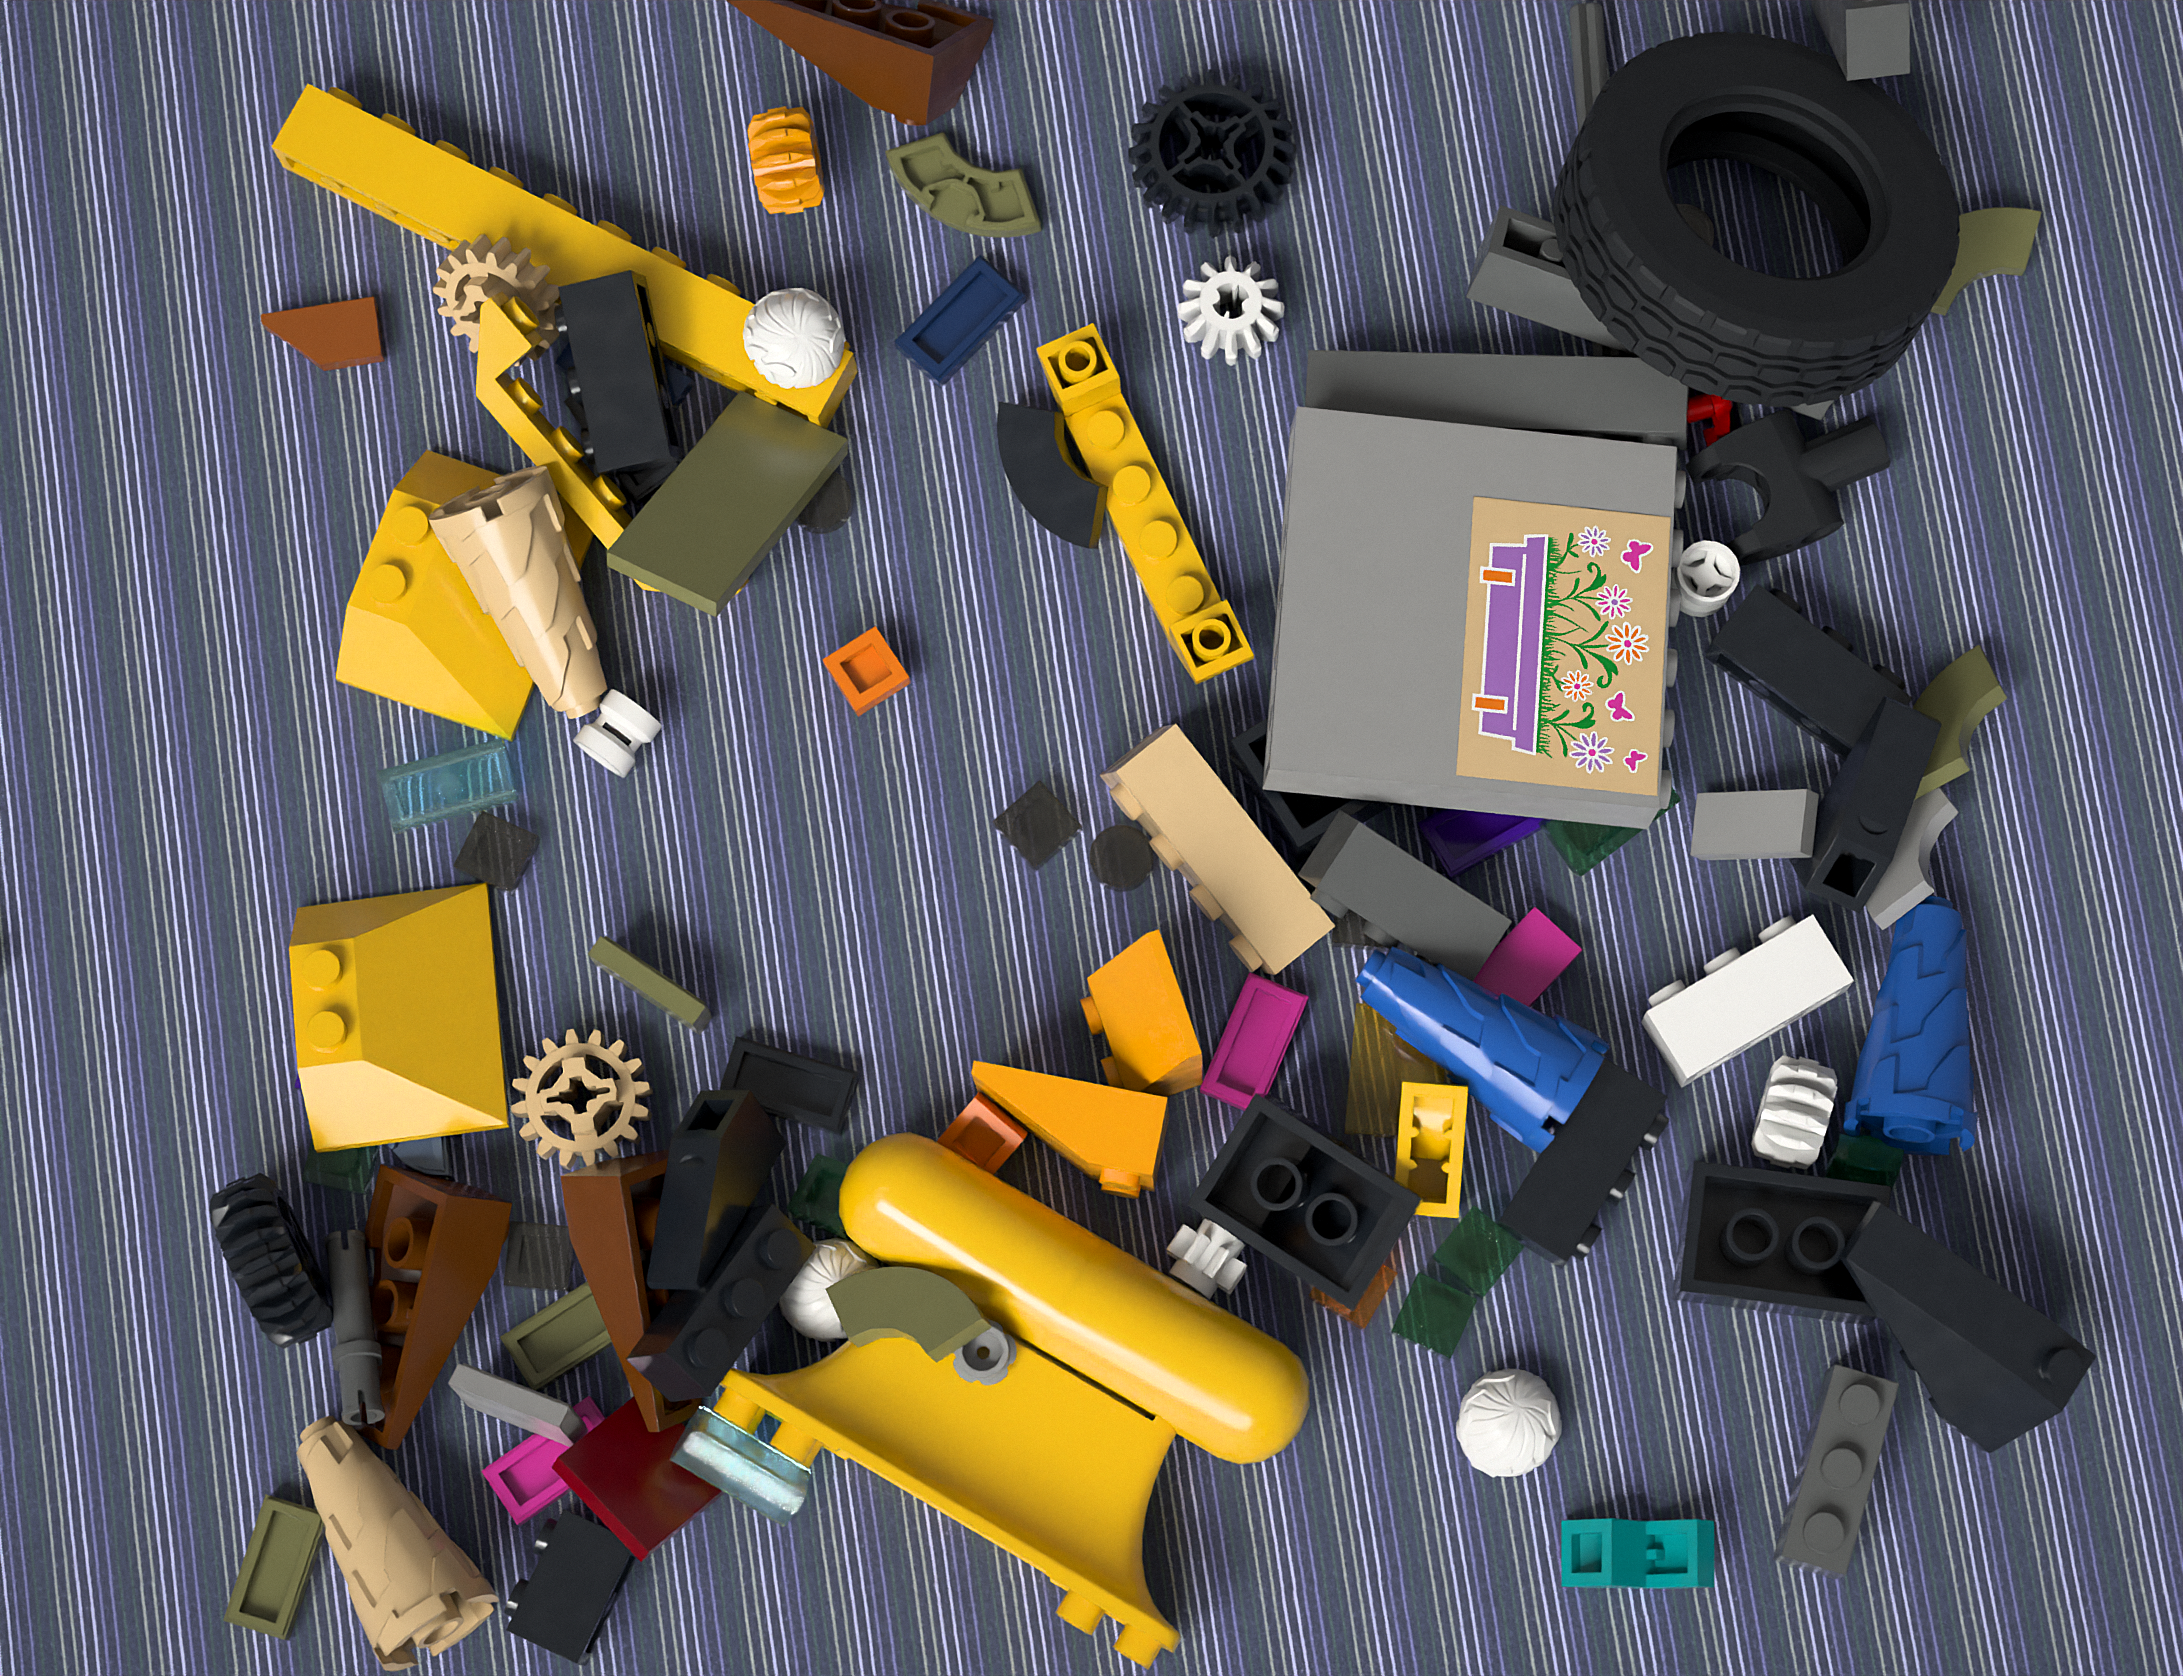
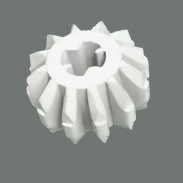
[1178,255,1284,366]
[1751,1056,1837,1170]

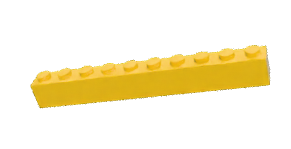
[271,84,858,429]

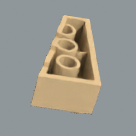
[1099,724,1335,975]

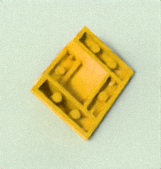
[335,450,594,742]
[289,882,509,1153]

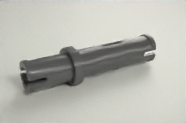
[324,1230,385,1425]

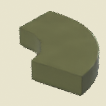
[885,132,1041,237]
[1930,207,2042,316]
[1913,645,2007,800]
[826,1266,992,1363]

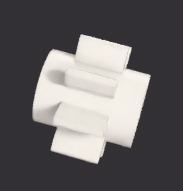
[1166,1219,1247,1300]

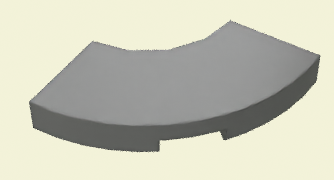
[1865,786,1959,930]

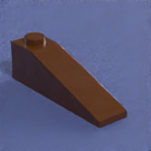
[726,0,994,126]
[353,1164,513,1450]

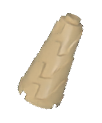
[428,465,608,719]
[296,1416,499,1671]

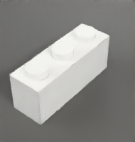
[1641,915,1854,1088]

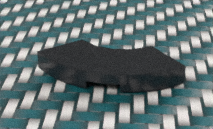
[997,401,1109,549]

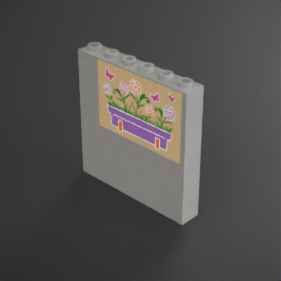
[1263,406,1686,829]

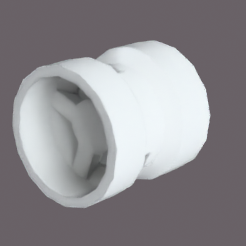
[1670,540,1740,617]
[573,689,662,778]

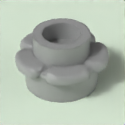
[953,1320,1017,1385]

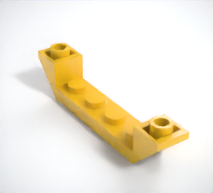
[476,291,750,597]
[1036,323,1254,685]

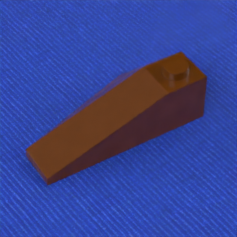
[560,1149,702,1432]

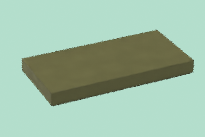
[606,390,848,617]

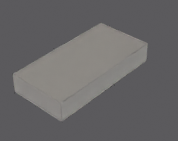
[1690,789,1819,860]
[448,1363,589,1447]

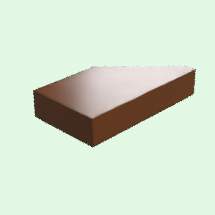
[260,296,385,371]

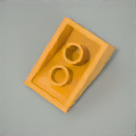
[1080,929,1203,1097]
[971,1060,1169,1199]

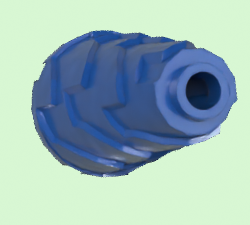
[1843,896,1978,1156]
[1355,947,1609,1153]

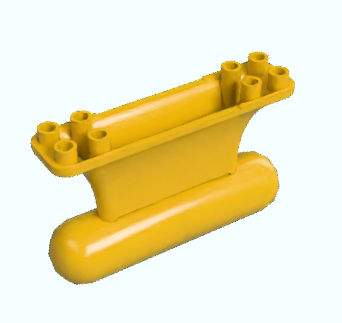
[713,1132,1310,1670]

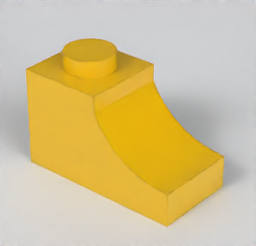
[1394,1080,1468,1218]

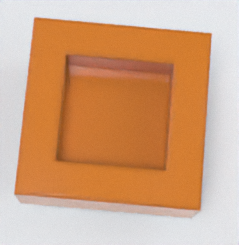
[822,626,911,717]
[936,1091,1029,1175]

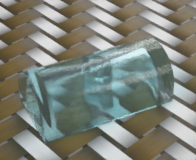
[378,738,520,834]
[670,1406,811,1527]

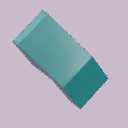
[1561,1518,1715,1589]

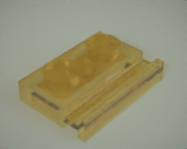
[1344,1003,1445,1139]

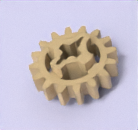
[433,234,561,366]
[511,1029,653,1170]

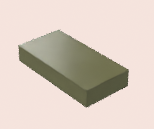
[588,936,712,1035]
[500,1282,613,1392]
[223,1494,326,1641]

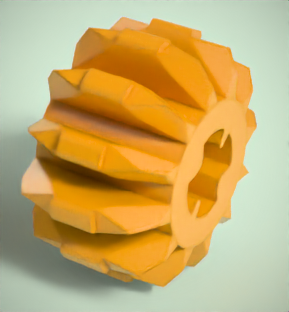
[747,106,825,215]

